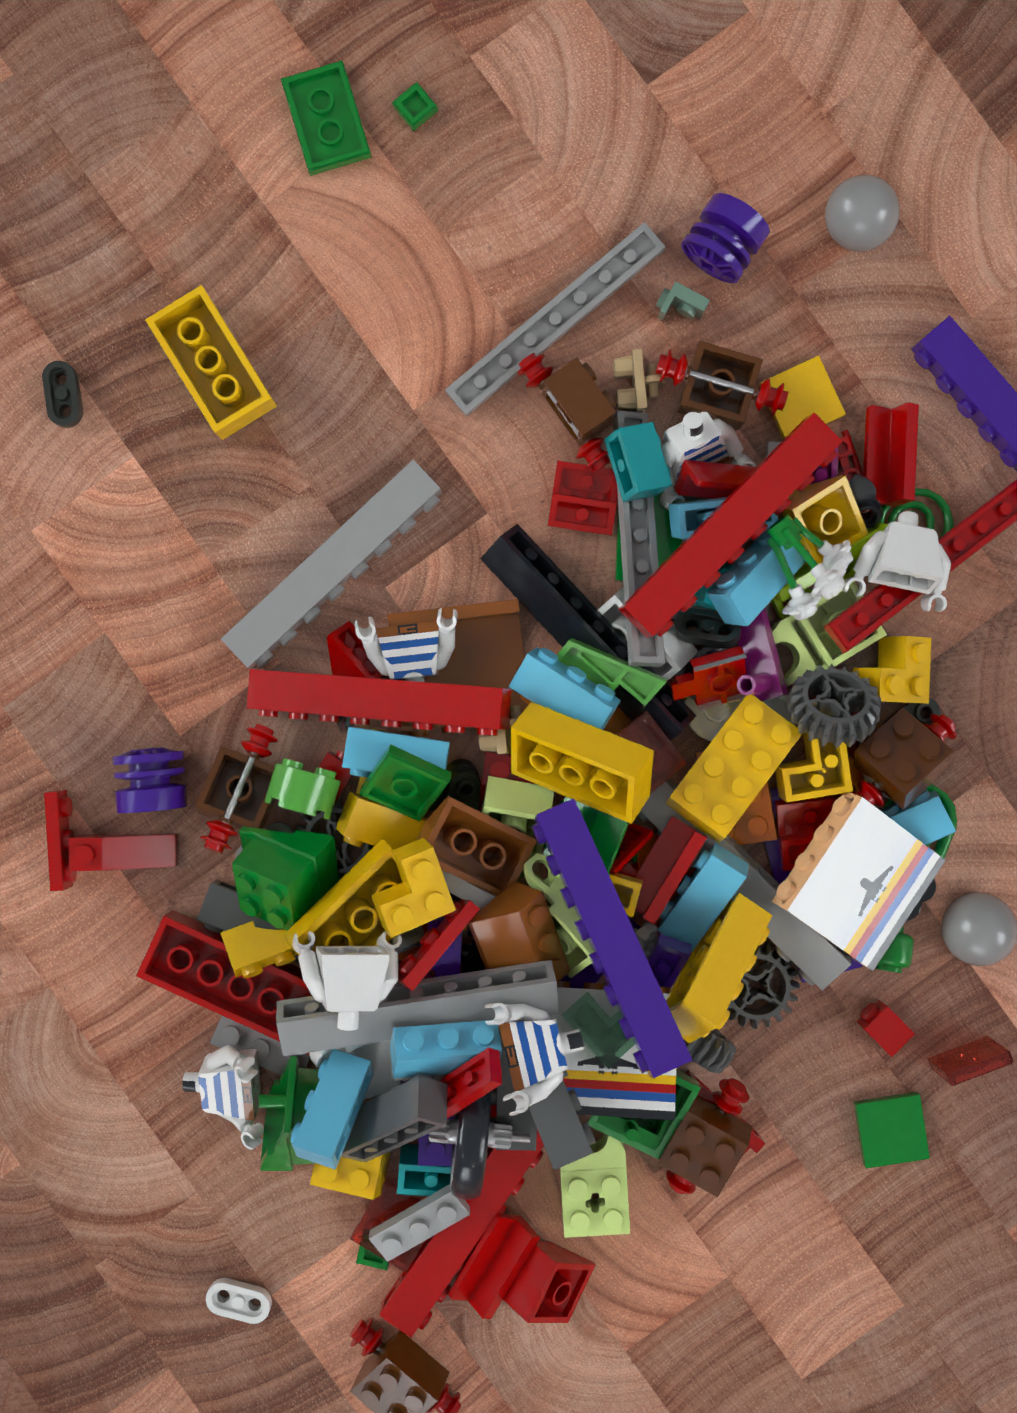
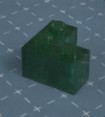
[560,992,635,1069]

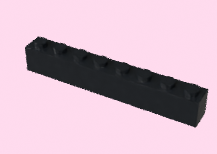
[480,524,697,750]

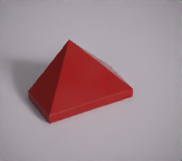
[326,620,384,679]
[609,823,653,875]

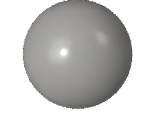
[825,175,900,252]
[941,892,1017,966]

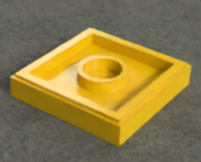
[758,356,846,440]

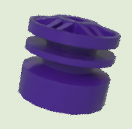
[681,193,770,283]
[112,747,188,813]

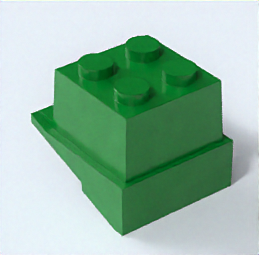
[542,796,639,874]
[232,826,339,931]
[258,1056,320,1171]
[587,1068,701,1159]

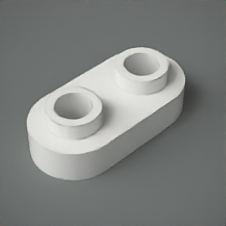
[206,1278,272,1324]

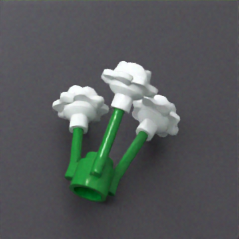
[767,514,853,620]

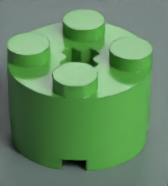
[264,758,341,820]

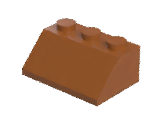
[416,796,537,896]
[468,882,570,983]

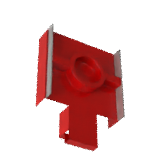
[671,646,747,711]

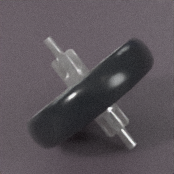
[428,1091,530,1200]

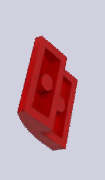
[547,460,618,536]
[774,794,841,871]

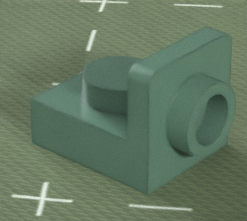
[656,281,710,321]

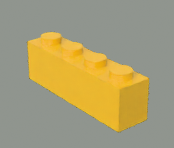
[336,792,428,850]

